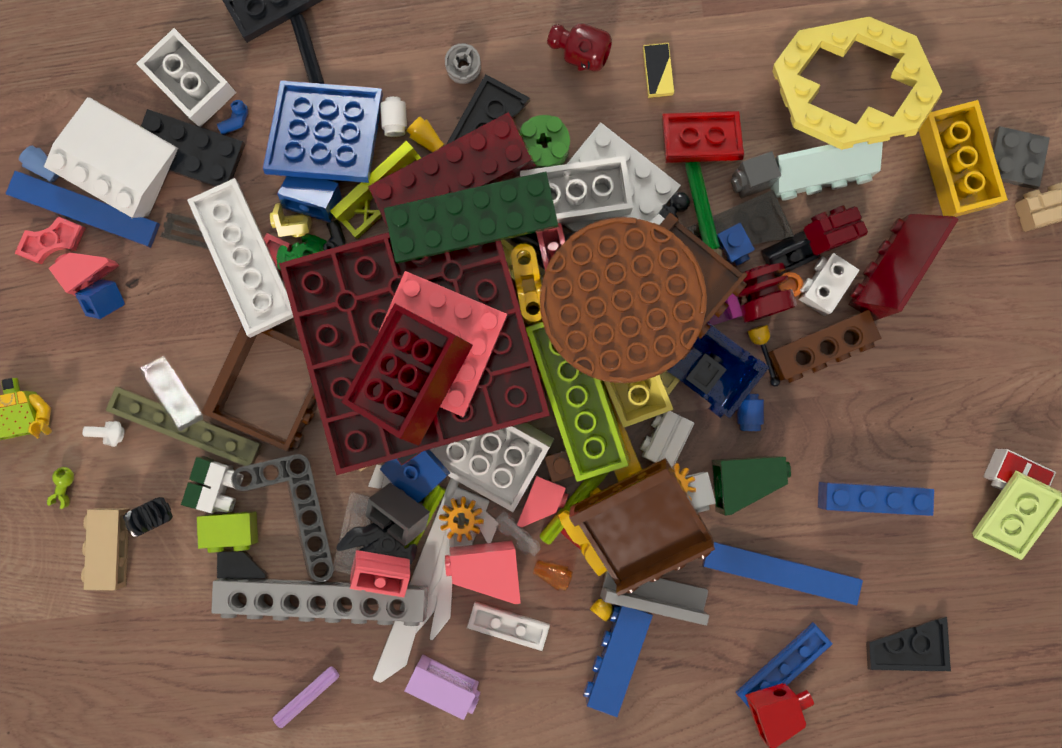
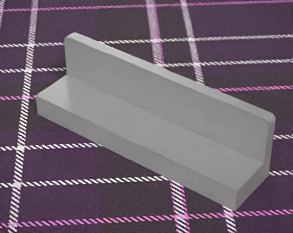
[600,571,709,626]

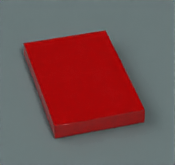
[662,111,744,163]

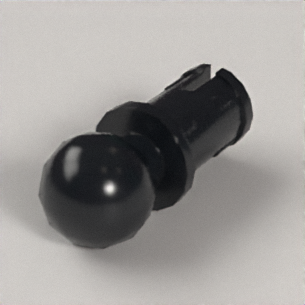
[655,192,690,219]

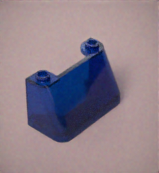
[667,323,769,418]

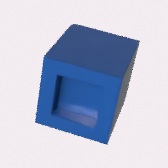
[75,279,125,319]

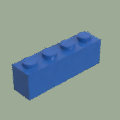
[818,482,934,516]
[583,605,653,717]

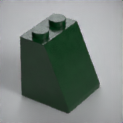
[712,456,791,516]

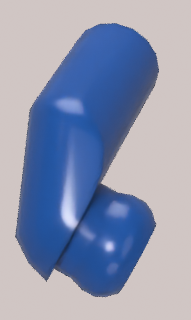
[217,100,248,135]

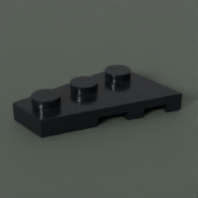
[866,617,951,671]

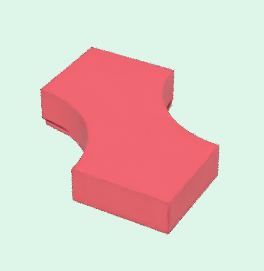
[15,216,86,264]

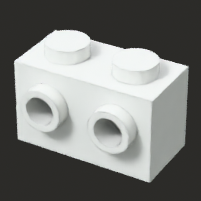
[798,253,859,316]

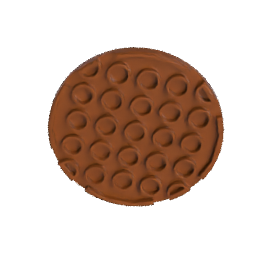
[540,217,707,383]

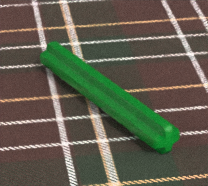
[685,162,720,249]

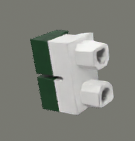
[181,456,244,513]

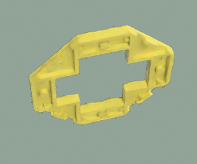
[772,17,942,150]

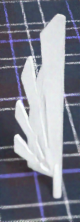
[373,478,499,683]

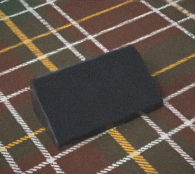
[761,230,821,278]

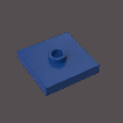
[380,449,450,503]

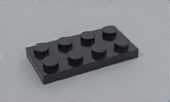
[141,109,246,187]

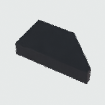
[217,551,268,578]

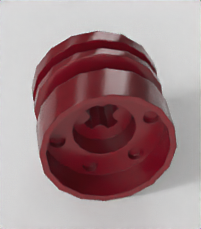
[737,263,798,323]

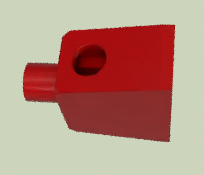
[745,683,814,748]

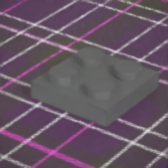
[992,126,1050,189]

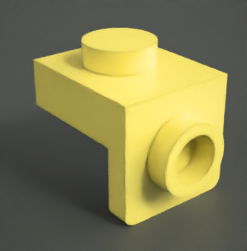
[270,203,312,237]

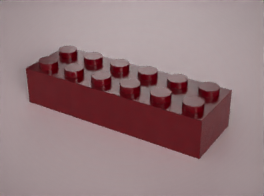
[368,112,537,228]

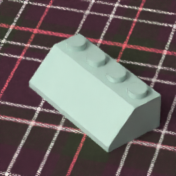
[770,142,883,200]

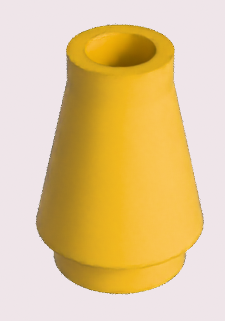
[407,116,445,153]

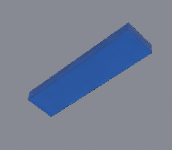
[736,623,833,709]

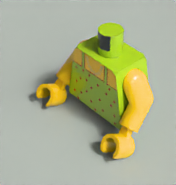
[0,378,52,440]

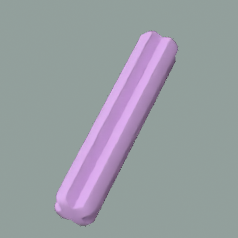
[273,666,340,728]

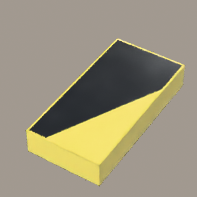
[643,43,674,98]

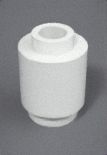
[380,96,407,137]

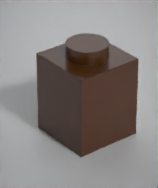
[544,450,575,483]

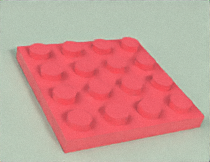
[378,271,508,417]

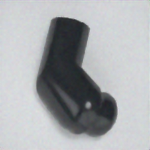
[323,220,346,251]
[510,234,542,260]

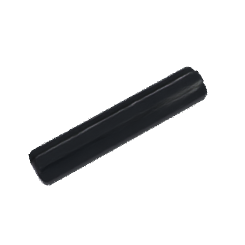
[290,14,324,84]

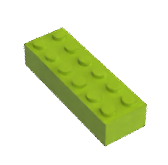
[526,322,630,482]

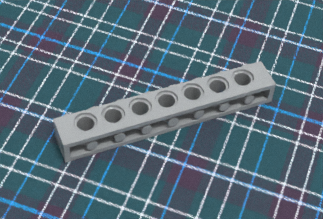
[211,578,428,626]

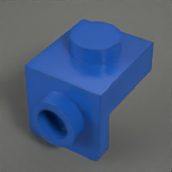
[717,223,755,266]

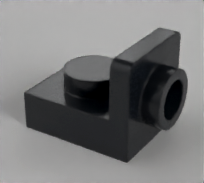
[685,352,727,395]

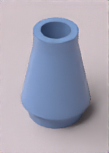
[19,145,60,183]

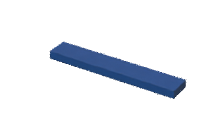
[6,171,160,248]
[702,542,863,606]

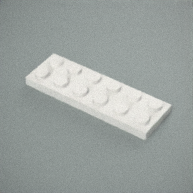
[187,178,293,338]

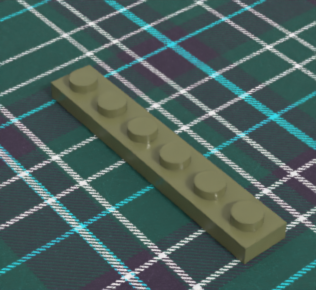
[106,387,262,466]

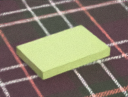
[972,471,1062,560]

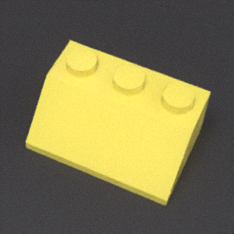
[604,375,673,428]

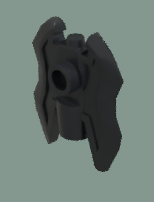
[336,522,417,565]

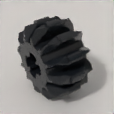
[123,497,173,537]

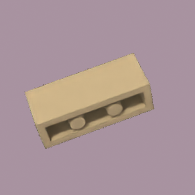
[81,508,129,590]

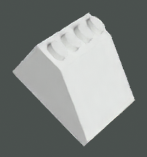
[44,97,178,218]
[430,422,554,512]

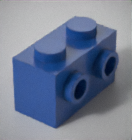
[277,176,342,222]

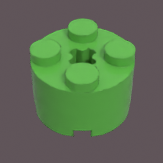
[520,115,570,169]

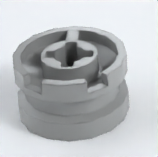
[445,43,481,84]

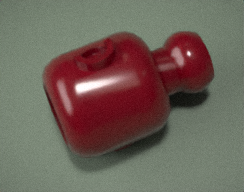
[547,23,612,72]

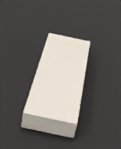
[467,601,550,651]

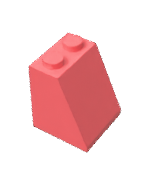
[445,540,521,604]

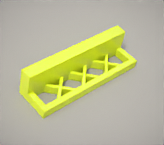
[330,140,421,239]

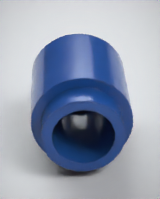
[737,394,764,431]

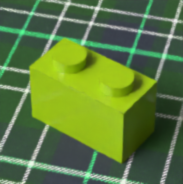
[197,511,258,553]

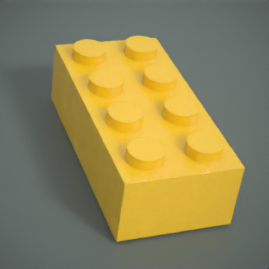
[919,100,1008,217]

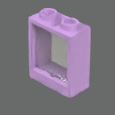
[405,654,480,720]

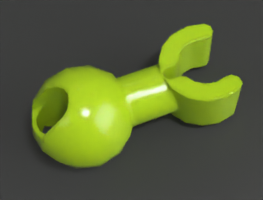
[47,467,75,509]

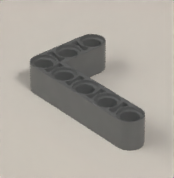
[231,454,334,582]

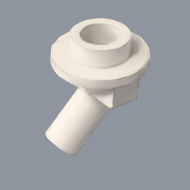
[83,421,124,447]

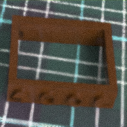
[201,325,316,452]

